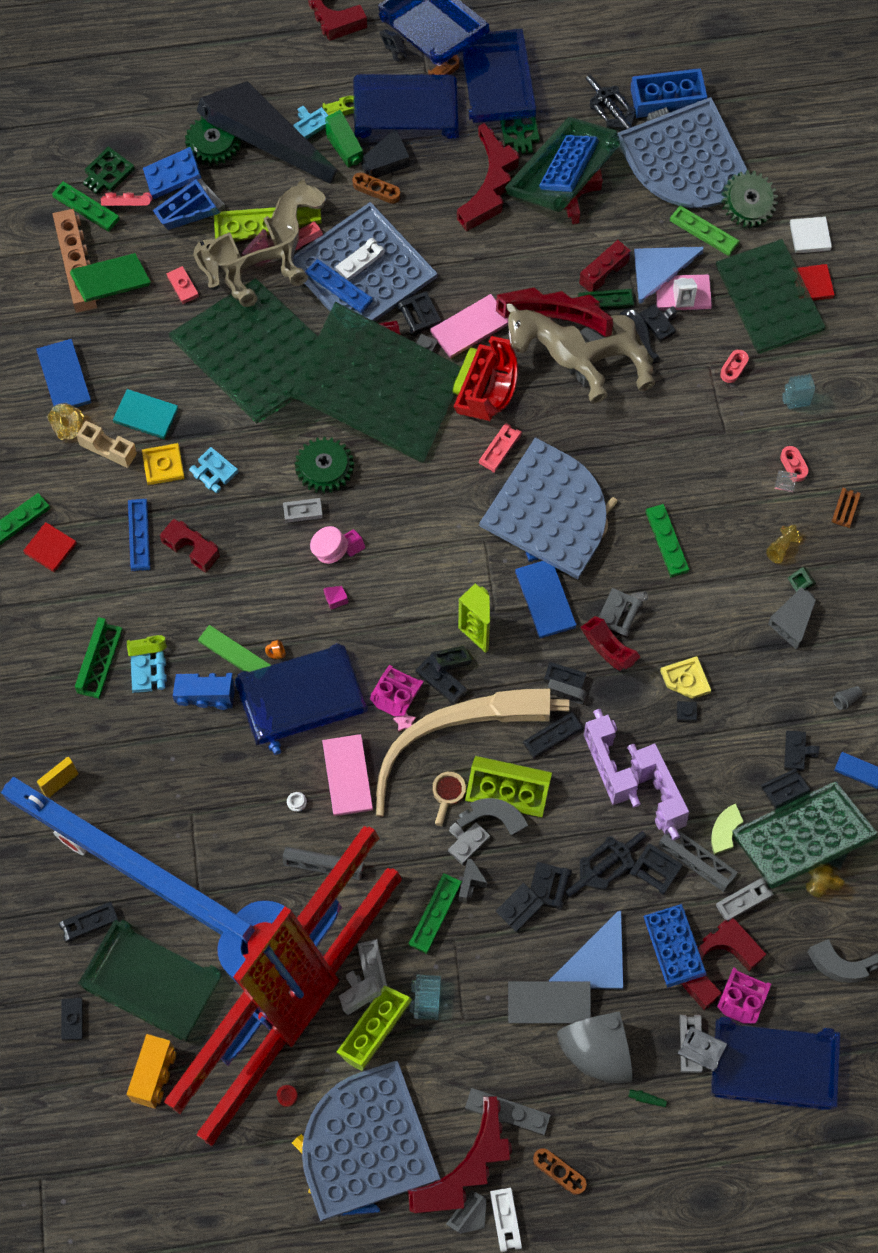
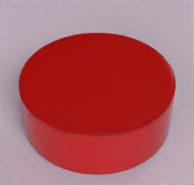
[277,1085,298,1107]

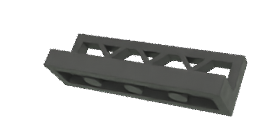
[658,829,738,892]

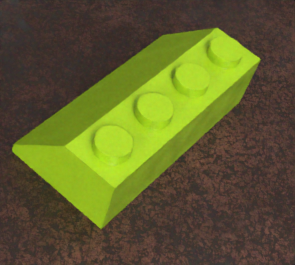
[458,583,490,653]
[465,756,552,817]
[337,985,412,1071]

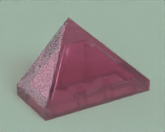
[241,229,271,263]

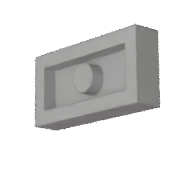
[283,498,323,523]

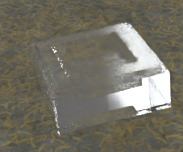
[775,470,797,492]

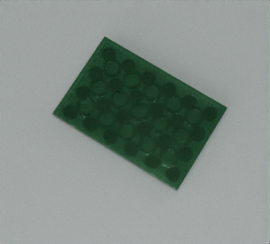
[716,239,825,354]
[732,781,878,889]

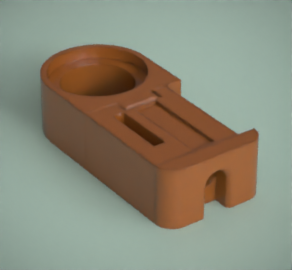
[428,53,459,84]

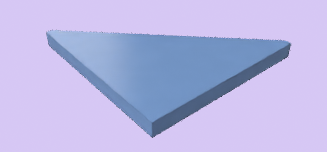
[634,247,703,304]
[549,911,623,989]

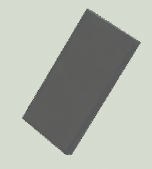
[508,981,591,1023]

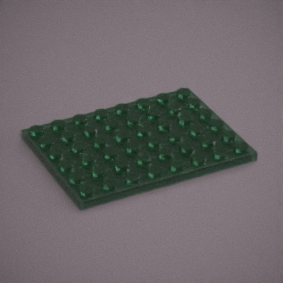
[169,278,345,424]
[290,301,461,463]

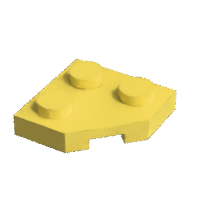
[660,656,711,699]

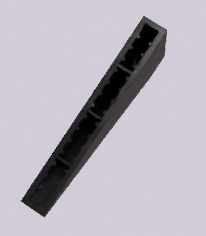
[197,81,337,184]

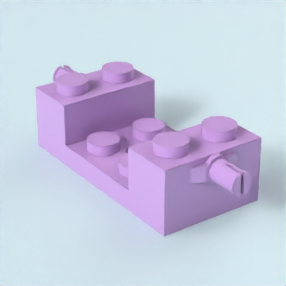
[584,709,641,807]
[627,744,689,840]

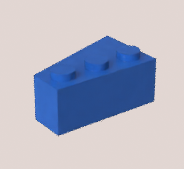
[153,179,221,230]
[173,673,235,710]

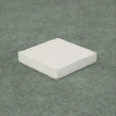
[790,217,831,254]

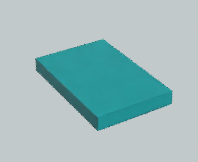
[113,389,179,440]

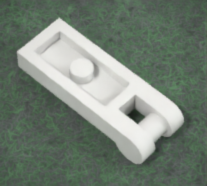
[335,238,385,281]
[490,1188,522,1252]

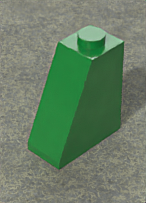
[325,110,363,168]

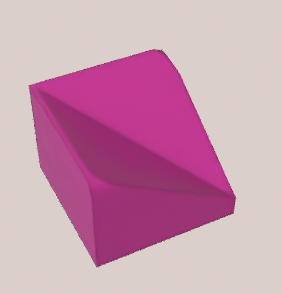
[323,586,348,609]

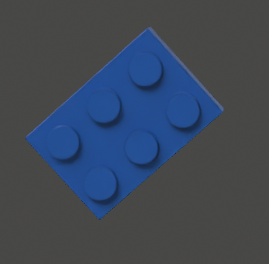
[143,147,202,199]

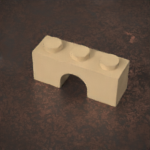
[76,421,137,468]

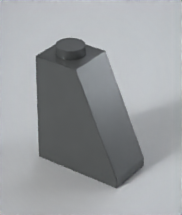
[768,587,815,650]

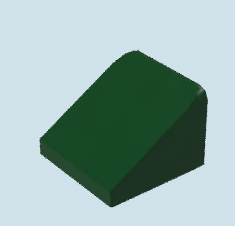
[788,567,816,592]

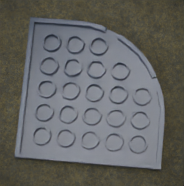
[615,97,747,208]
[479,438,606,579]
[302,1061,440,1221]

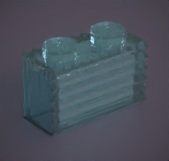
[782,373,815,409]
[410,975,441,1020]

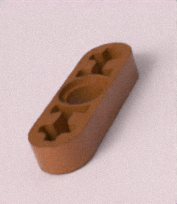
[352,173,400,204]
[533,1149,586,1195]

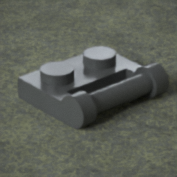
[599,588,644,637]

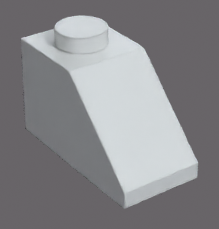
[673,278,697,308]

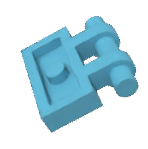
[189,447,238,493]
[131,651,167,693]

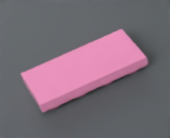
[430,294,508,359]
[322,734,373,816]

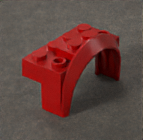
[454,336,518,421]

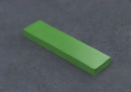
[670,206,739,256]
[198,625,272,682]

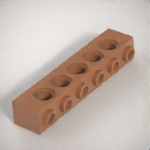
[52,209,99,313]

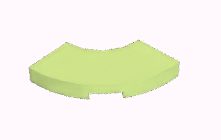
[711,804,744,855]

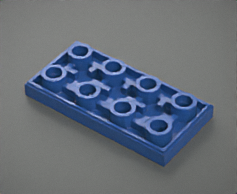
[539,135,599,192]
[36,339,91,413]
[515,561,576,639]
[643,904,706,988]

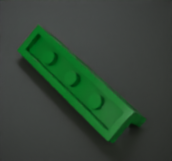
[75,617,123,699]

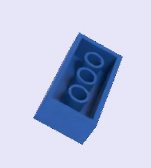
[631,68,707,118]

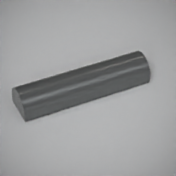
[283,846,364,880]

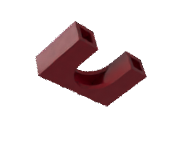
[308,0,367,41]
[681,918,766,1010]

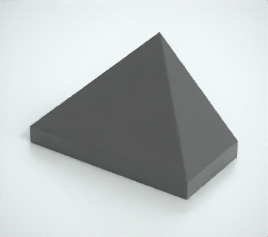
[446,1190,486,1234]

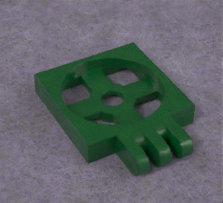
[499,110,539,154]
[83,147,135,194]

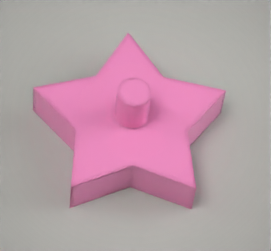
[393,713,416,732]

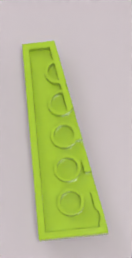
[214,207,322,242]

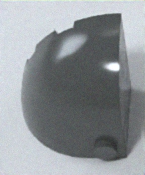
[557,1011,632,1083]

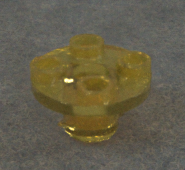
[47,403,84,440]
[806,860,845,898]

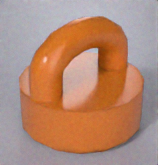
[265,640,286,660]

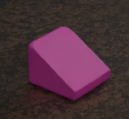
[344,529,365,556]

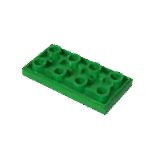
[70,253,151,302]

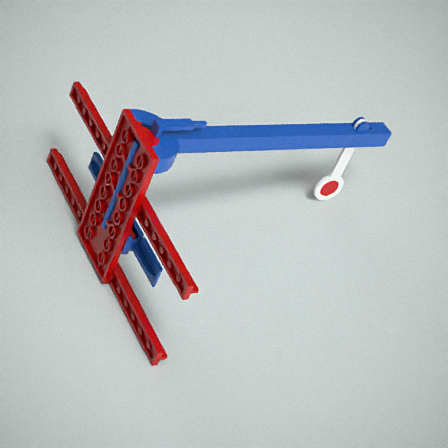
[1,777,402,1146]

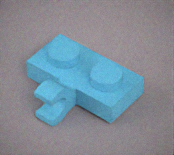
[293,106,328,139]

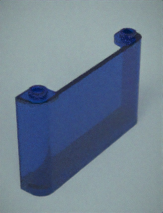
[378,0,490,66]
[458,29,536,123]
[353,74,459,139]
[235,644,368,746]
[710,1017,840,1110]

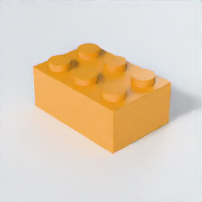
[126,1034,177,1109]

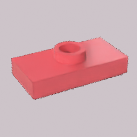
[166,266,199,304]

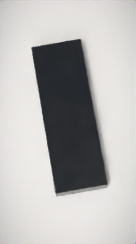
[523,712,583,759]

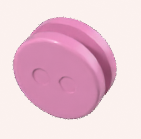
[310,526,348,564]

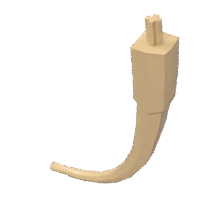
[376,689,569,817]

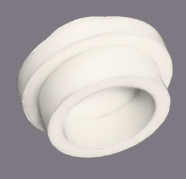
[287,792,307,812]

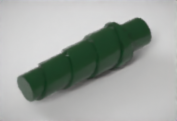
[628,1089,667,1107]

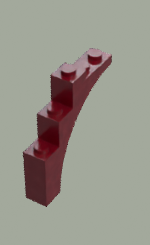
[457,123,520,232]
[496,287,613,337]
[408,1096,512,1213]

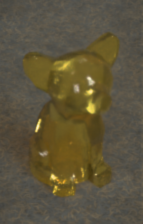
[766,525,803,564]

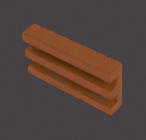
[831,488,861,528]

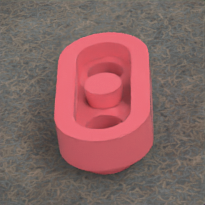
[720,350,749,383]
[780,446,808,482]

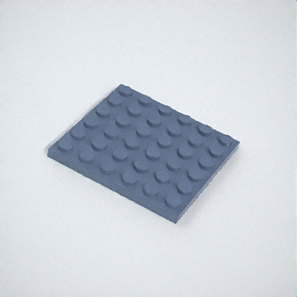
[293,202,438,330]

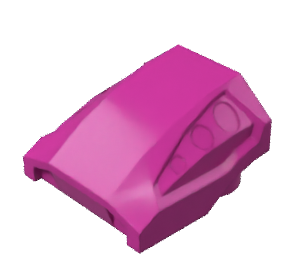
[370,665,424,716]
[717,967,771,1024]

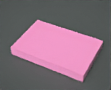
[656,275,712,310]

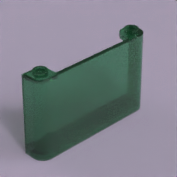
[505,117,620,212]
[78,920,222,1042]

